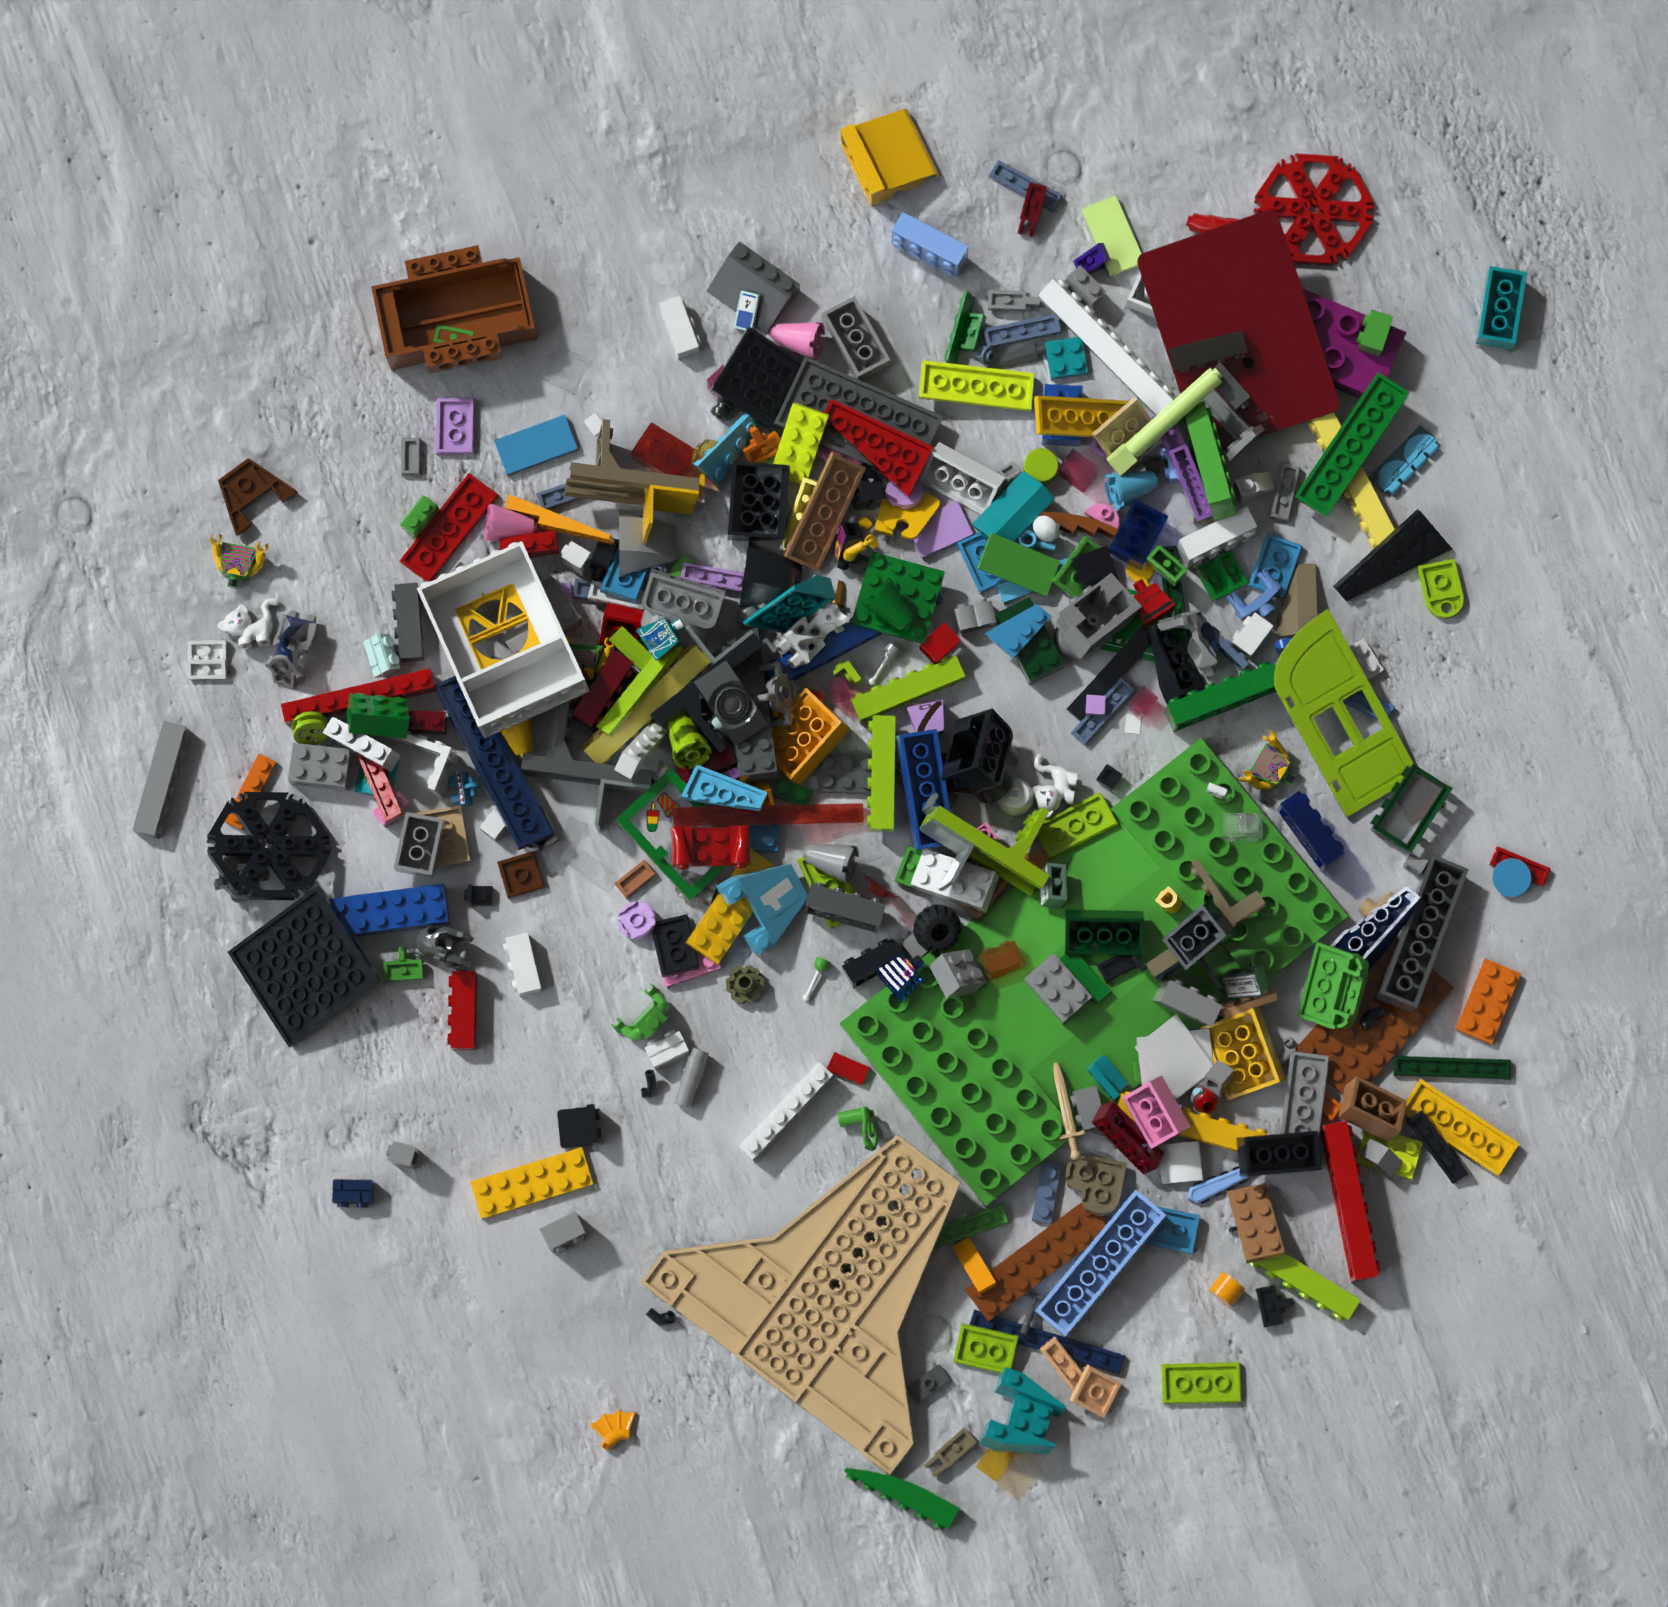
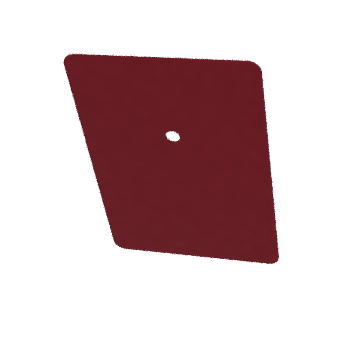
[1137,210,1339,449]

